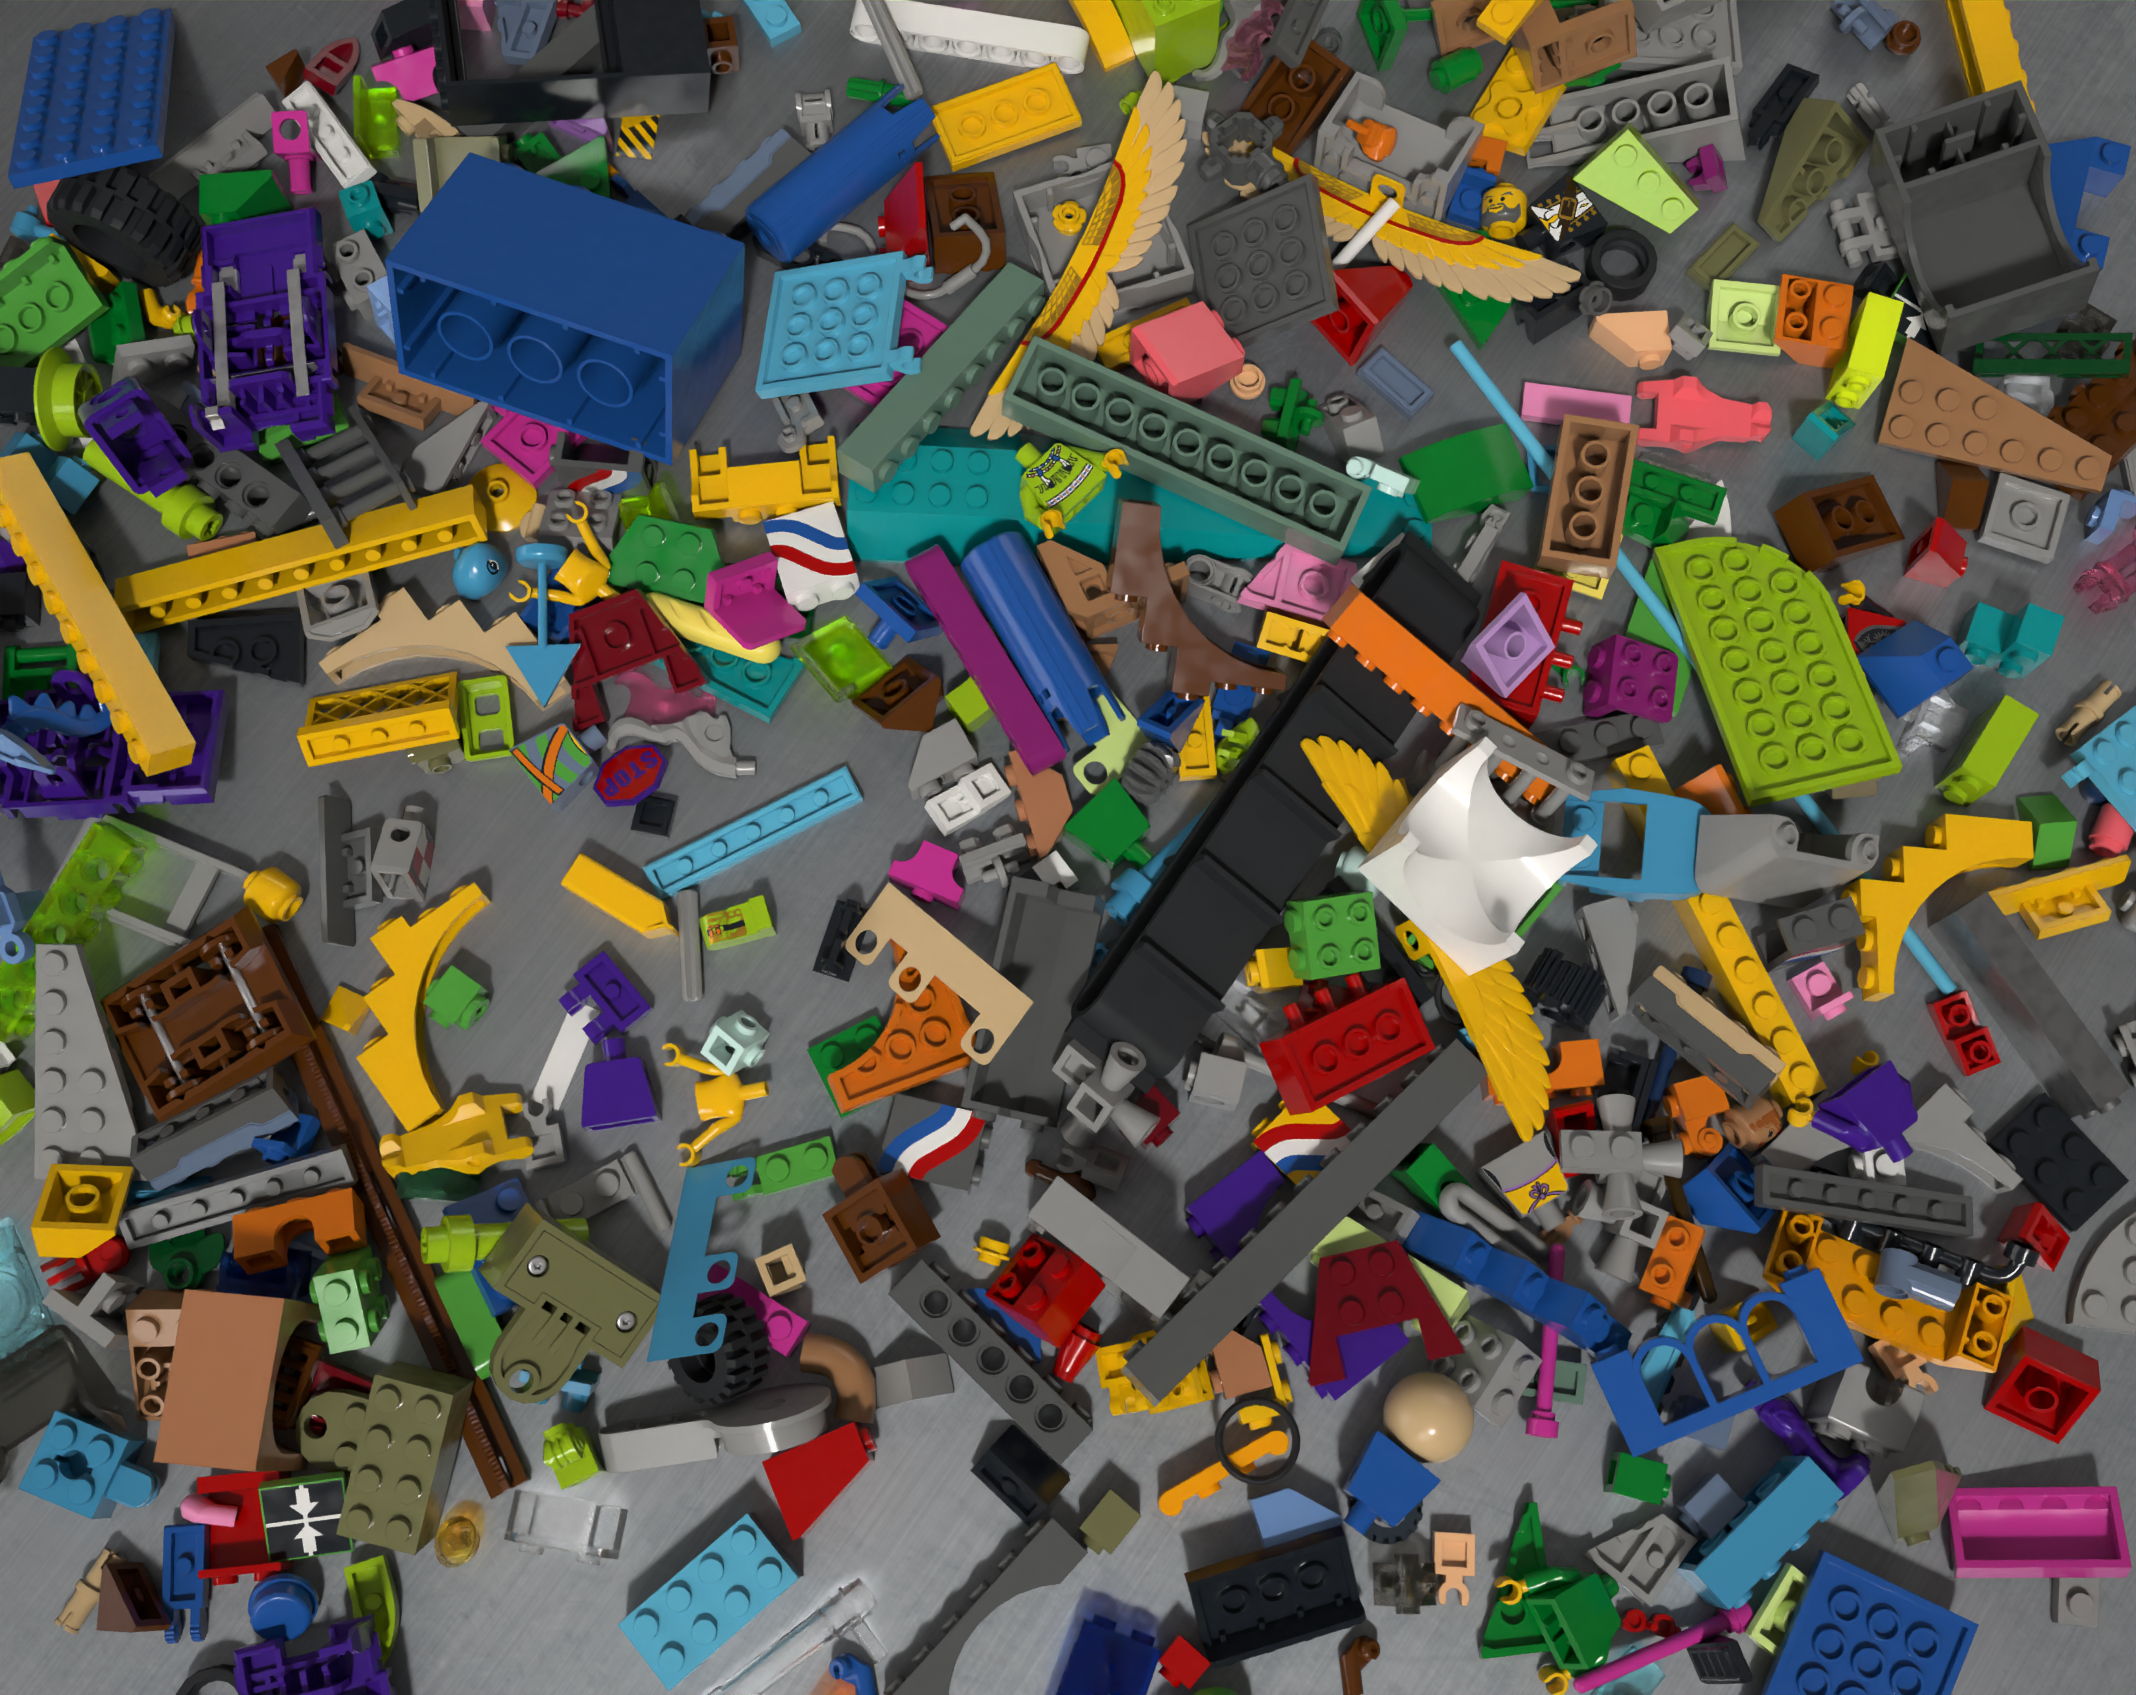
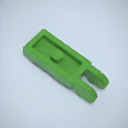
[727,1136,837,1201]

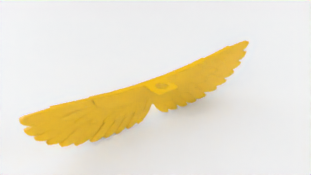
[1300,735,1551,1143]

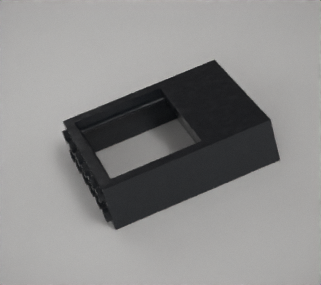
[428,0,711,126]

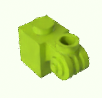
[543,1422,606,1490]

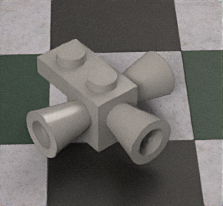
[1052,1039,1161,1149]
[1559,1094,1683,1220]
[1572,1170,1669,1284]

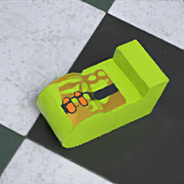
[699,895,777,951]

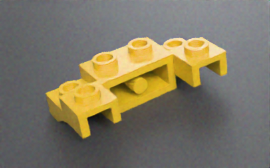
[689,435,841,525]

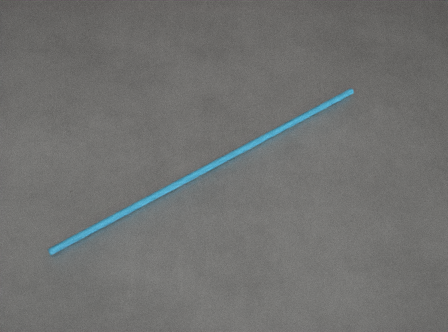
[1450,340,1957,996]

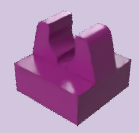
[1686,144,1728,194]

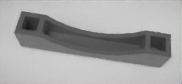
[883,1517,1088,1695]

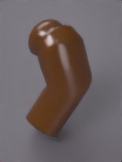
[1339,1635,1380,1695]

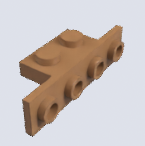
[342,342,477,431]

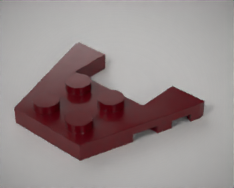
[569,589,710,732]
[1309,1240,1466,1387]

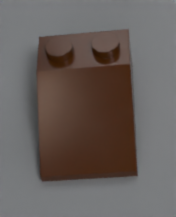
[1238,40,1356,156]
[924,172,1006,274]
[1773,475,1905,575]

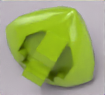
[1215,718,1262,775]

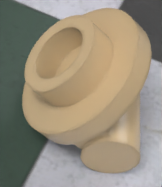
[520,503,547,544]

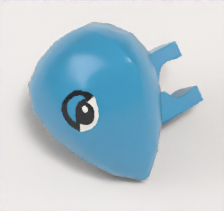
[452,542,510,601]

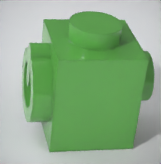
[423,965,491,1031]

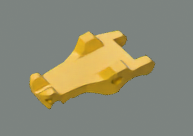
[379,1092,534,1179]

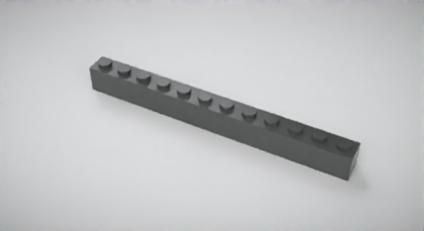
[1121,1038,1488,1407]

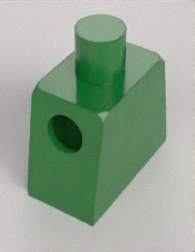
[1063,778,1155,871]
[1389,1143,1473,1217]

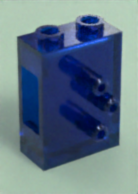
[1056,1614,1162,1695]

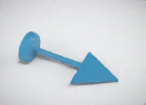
[505,543,581,708]

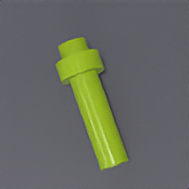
[83,439,223,542]
[420,1214,589,1273]

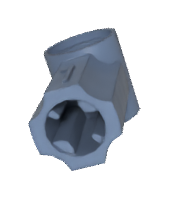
[1873,1248,1962,1312]

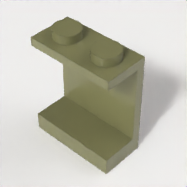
[412,136,514,213]

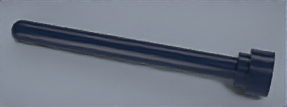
[1639,966,1713,1143]

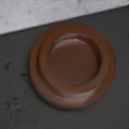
[1885,20,1921,56]

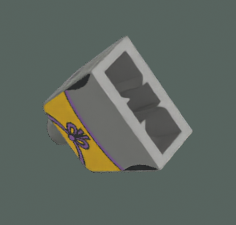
[1475,1131,1569,1233]

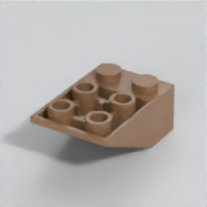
[125,1289,223,1421]

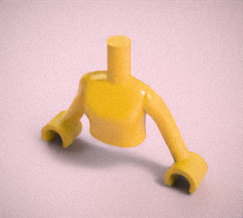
[509,501,621,606]
[661,1043,769,1167]

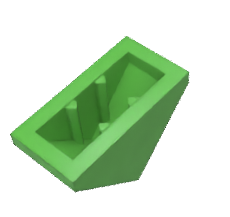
[2015,794,2077,871]

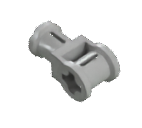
[795,88,834,153]

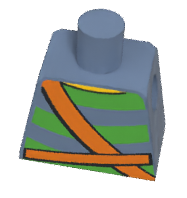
[509,723,607,814]

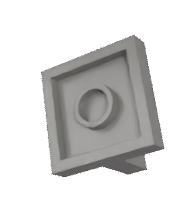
[42,1272,146,1351]

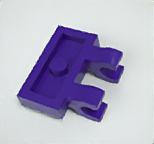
[559,951,653,1045]

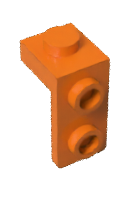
[1639,1215,1706,1312]

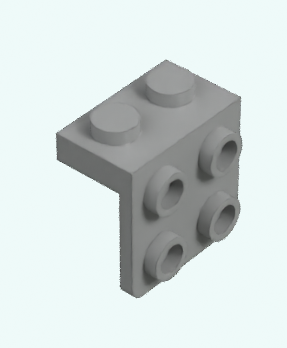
[538,489,623,570]
[1426,1314,1543,1429]

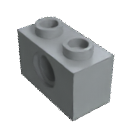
[1184,1052,1248,1112]

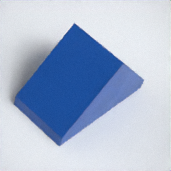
[1137,689,1205,753]

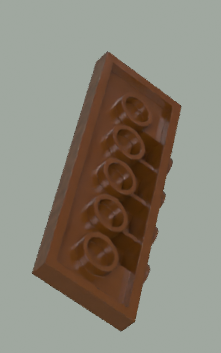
[2047,338,2136,502]

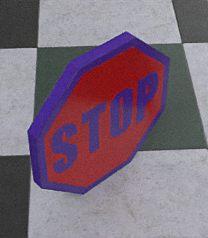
[593,744,669,807]

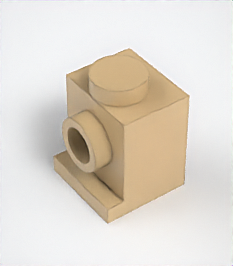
[754,1243,807,1299]

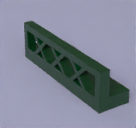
[1973,333,2133,379]

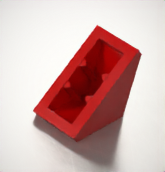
[1997,1202,2070,1272]

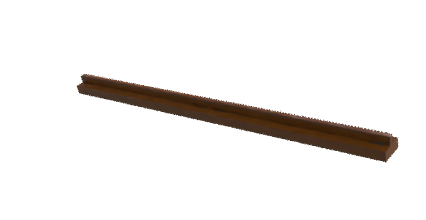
[242,923,531,1499]

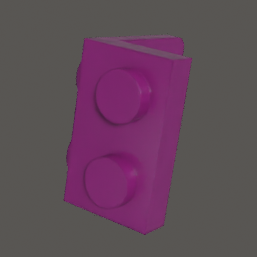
[1583,634,1679,724]

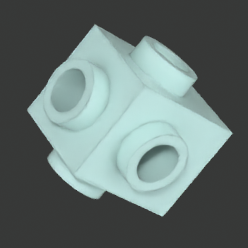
[700,1010,770,1077]

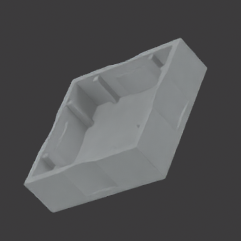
[1013,161,1194,317]
[1027,1176,1190,1327]

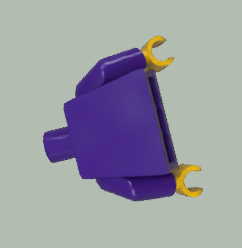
[1787,1050,1918,1163]

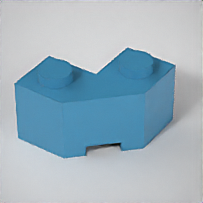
[0,431,100,515]

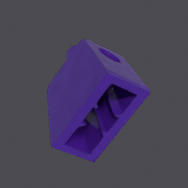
[581,1038,662,1132]

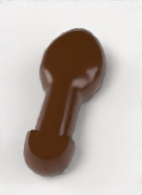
[1025,1159,1097,1201]

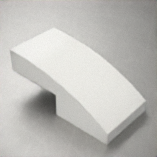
[924,763,1011,837]

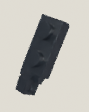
[1747,63,1820,152]

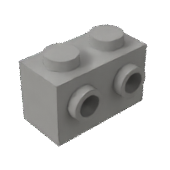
[325,229,387,321]

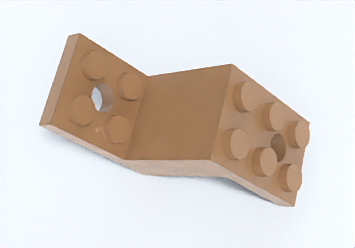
[1430,0,1637,95]

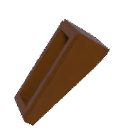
[272,1334,325,1427]

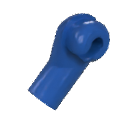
[829,1653,877,1695]

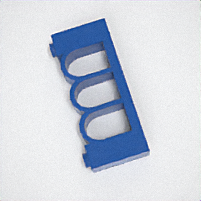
[1590,1263,1864,1458]

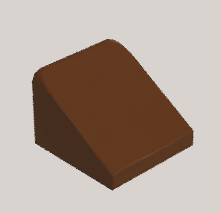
[266,49,306,98]

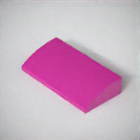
[1946,1486,2132,1578]

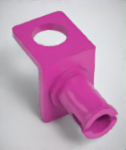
[271,110,322,195]

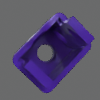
[78,377,192,498]

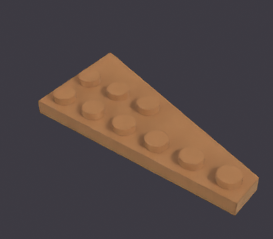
[1877,337,2112,494]

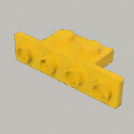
[1988,854,2131,940]

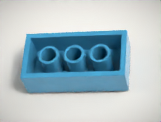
[1676,1456,1844,1610]

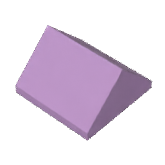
[1461,592,1555,698]

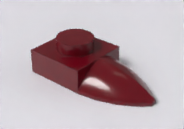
[302,38,359,96]

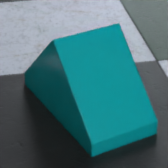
[1791,401,1856,462]

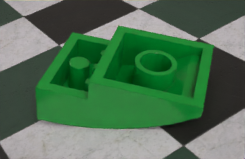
[1398,423,1534,524]

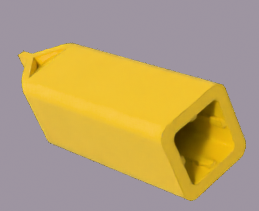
[561,853,679,939]

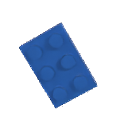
[442,1177,530,1318]

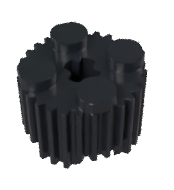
[1521,947,1607,1032]

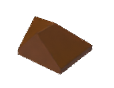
[851,656,944,732]

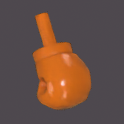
[1346,119,1398,163]

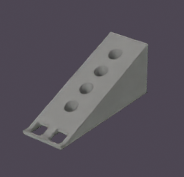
[1526,56,1746,169]

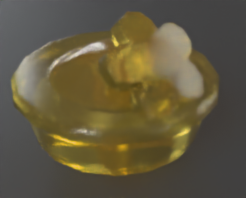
[434,1516,480,1568]

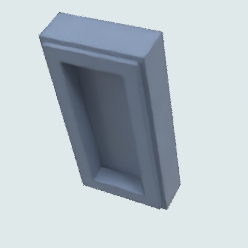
[1357,347,1435,421]

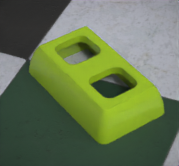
[457,675,515,762]

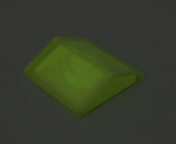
[790,615,893,703]

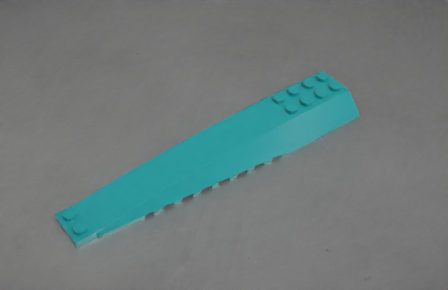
[847,423,1432,567]

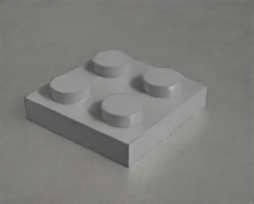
[1977,472,2071,564]

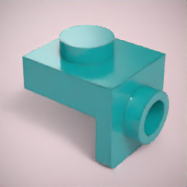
[338,180,394,241]

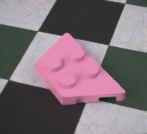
[1236,543,1358,630]

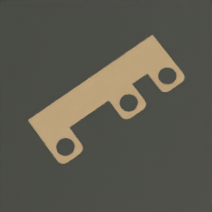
[846,882,1034,1065]

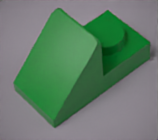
[1622,494,1690,550]

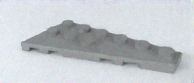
[34,943,147,1181]

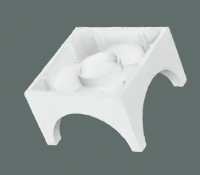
[1357,736,1598,976]

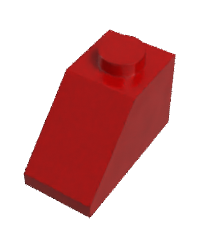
[1903,517,1968,588]

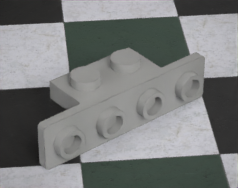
[149,92,275,200]

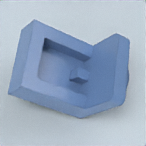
[2084,488,2136,545]

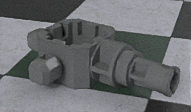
[1198,112,1289,193]

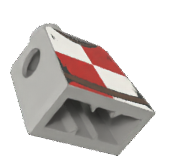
[370,805,435,902]

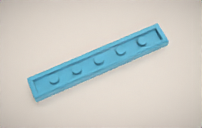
[643,766,863,901]

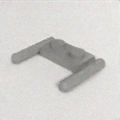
[531,1151,672,1232]

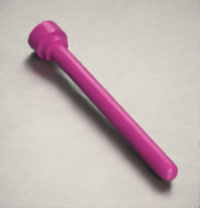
[1525,1243,1565,1439]
[1573,1602,1754,1693]

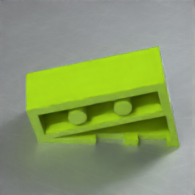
[1572,122,1699,234]

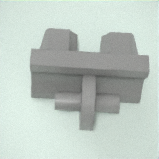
[958,824,1031,889]

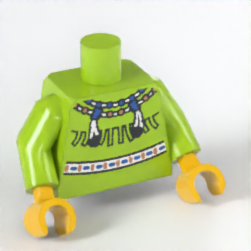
[1015,442,1130,539]

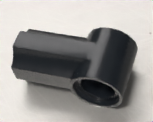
[367,170,421,218]

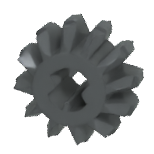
[1121,739,1181,806]

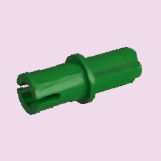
[846,77,916,108]

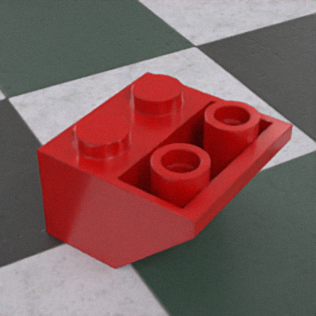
[985,1233,1106,1348]

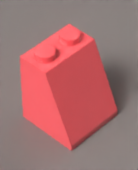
[1130,301,1245,405]

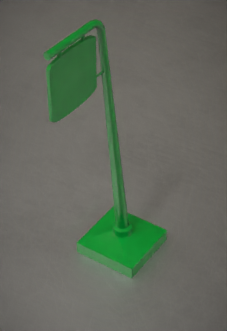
[1356,0,1602,72]

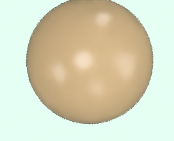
[1383,1371,1474,1464]

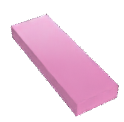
[1520,382,1632,425]

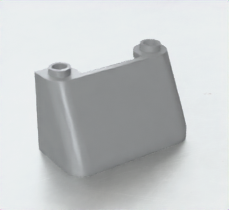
[1314,71,1485,222]
[1695,814,1879,908]

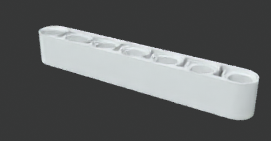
[850,0,1090,74]

